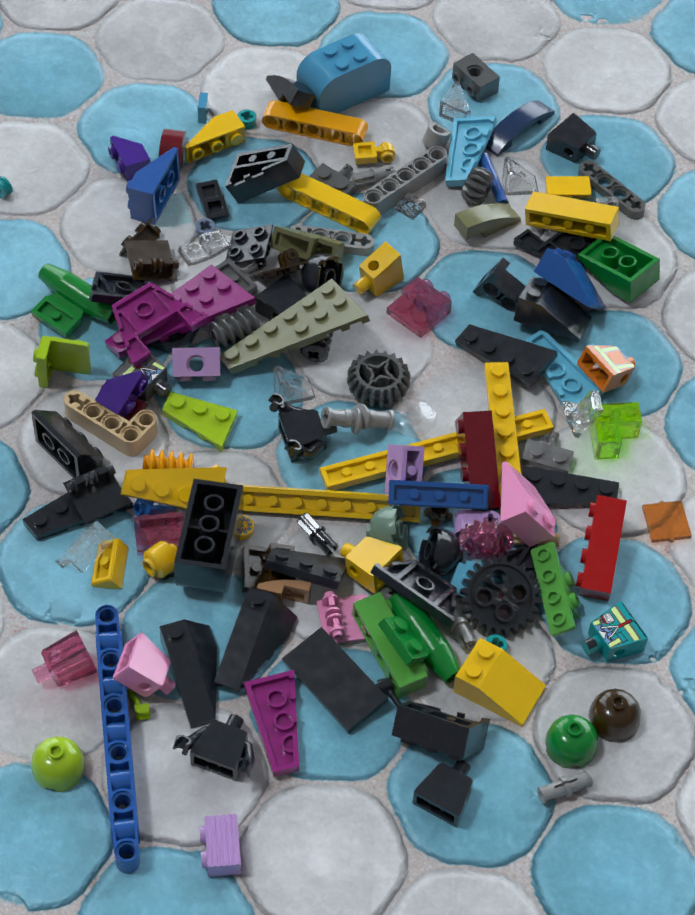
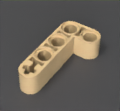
[64,390,158,457]

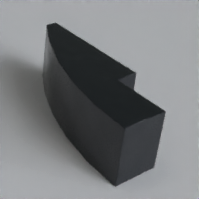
[266,75,316,110]

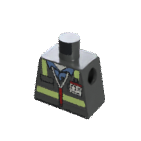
[112,354,172,402]

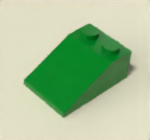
[578,236,660,303]

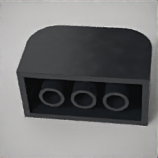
[174,479,244,593]

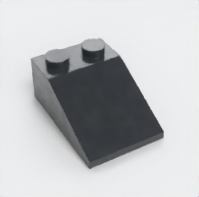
[513,277,592,343]

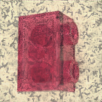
[134,512,184,555]

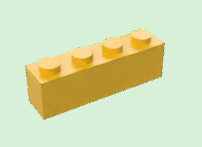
[525,191,619,241]

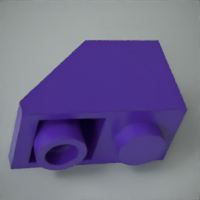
[108,136,151,181]
[95,371,150,417]

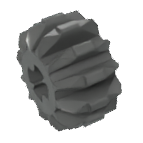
[461,166,494,206]

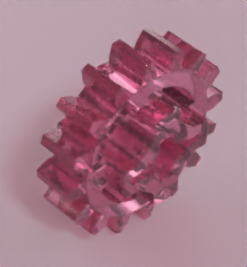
[459,518,514,559]

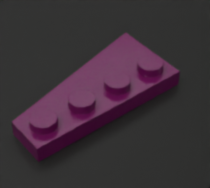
[244,670,299,778]

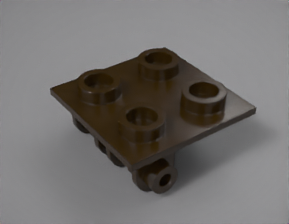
[125,240,179,281]
[254,248,306,280]

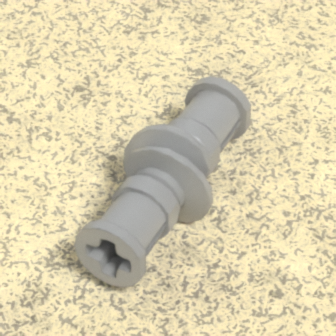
[321,403,395,434]

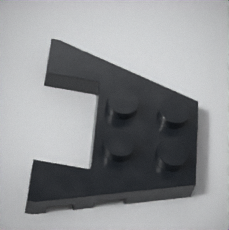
[513,196,597,267]

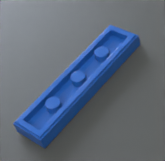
[388,480,489,510]

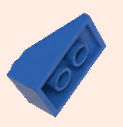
[126,147,180,225]
[534,247,605,310]

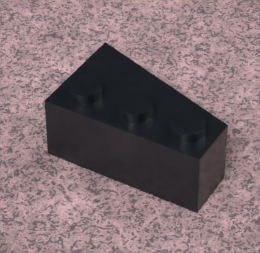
[225,143,305,204]
[392,701,490,761]

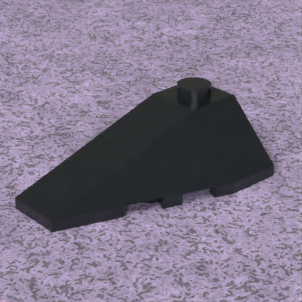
[214,587,297,692]
[159,619,217,728]

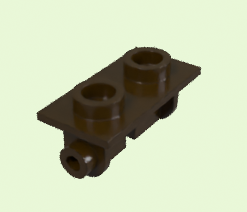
[119,218,161,258]

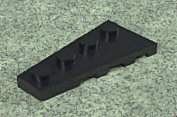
[23,492,133,541]

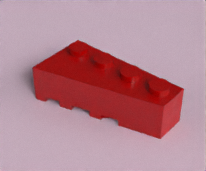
[576,495,627,601]

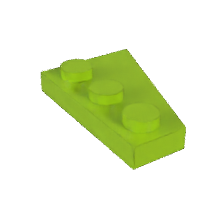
[162,392,238,452]

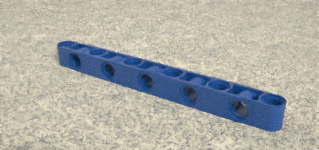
[95,605,140,874]

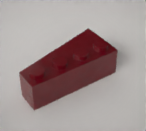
[455,410,501,511]

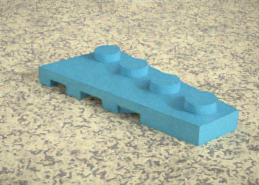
[445,116,497,187]
[525,330,603,416]

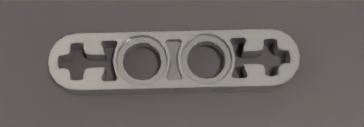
[290,225,374,256]

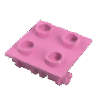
[316,591,367,644]

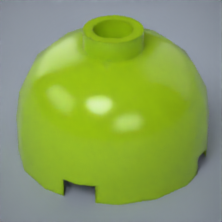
[31,736,85,792]

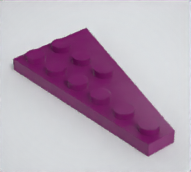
[104,264,256,359]

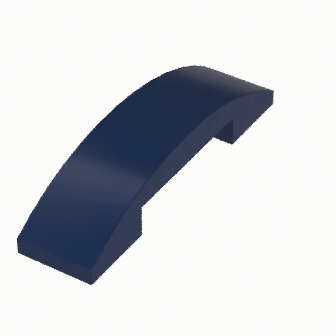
[485,100,555,157]

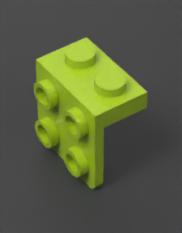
[33,336,91,388]

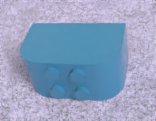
[296,33,391,113]

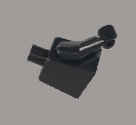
[268,393,337,463]
[172,714,255,782]

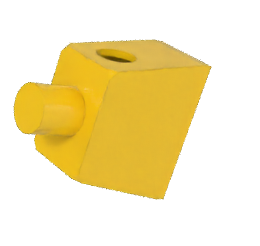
[353,241,404,296]
[340,537,404,594]

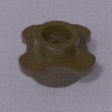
[424,507,453,527]

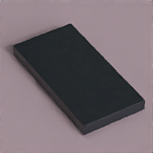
[282,627,388,734]

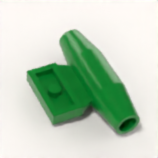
[31,263,116,339]
[378,593,461,684]

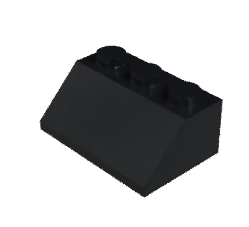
[31,410,103,478]

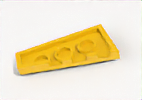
[121,467,227,509]

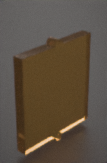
[642,501,692,543]

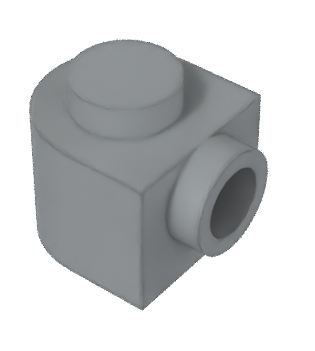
[422,121,452,149]

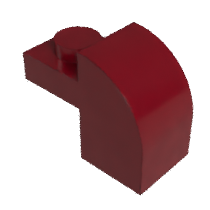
[158,129,189,168]

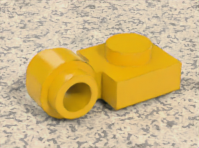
[353,141,396,165]

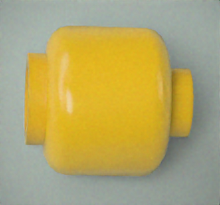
[142,541,177,578]

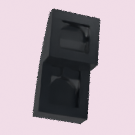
[196,179,229,220]

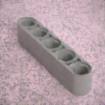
[363,146,447,215]

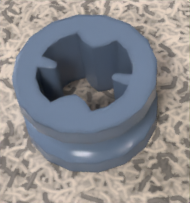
[195,218,215,241]

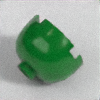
[545,714,598,768]

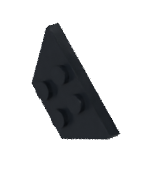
[89,271,146,305]
[370,560,457,629]

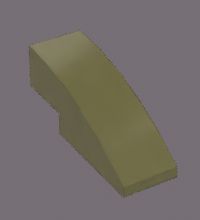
[454,203,521,240]
[270,226,345,263]

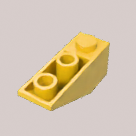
[185,110,245,163]

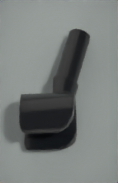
[376,678,402,707]

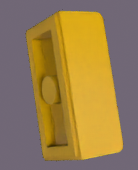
[545,176,591,199]
[91,538,128,589]

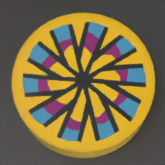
[239,515,254,540]

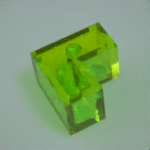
[588,402,642,460]

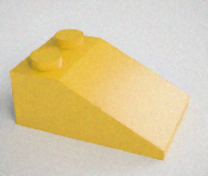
[453,638,546,727]

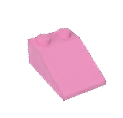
[500,461,556,547]

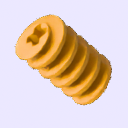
[142,449,195,469]

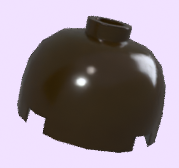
[589,688,641,742]

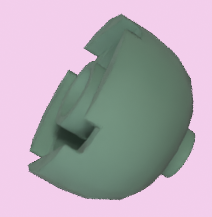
[366,505,408,554]

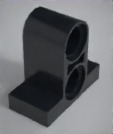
[472,258,526,311]

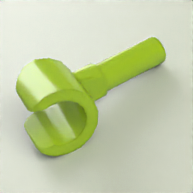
[127,689,150,720]

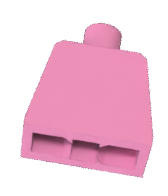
[113,632,176,697]

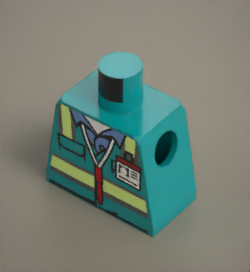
[582,601,648,661]

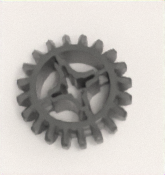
[347,349,411,408]

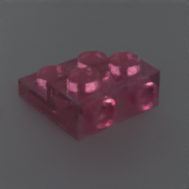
[386,276,452,338]

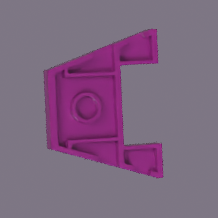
[112,282,209,368]

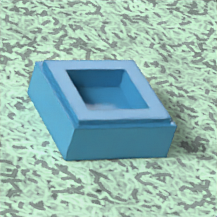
[197,92,208,123]

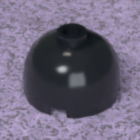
[301,253,344,294]
[418,526,463,577]

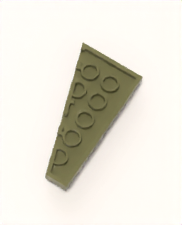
[220,279,370,375]

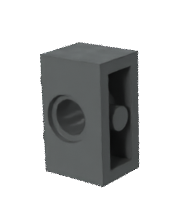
[452,53,500,102]

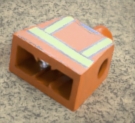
[576,345,635,393]

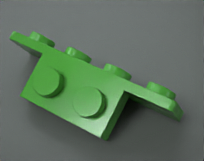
[531,542,580,637]

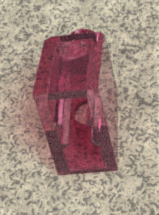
[32,630,97,687]

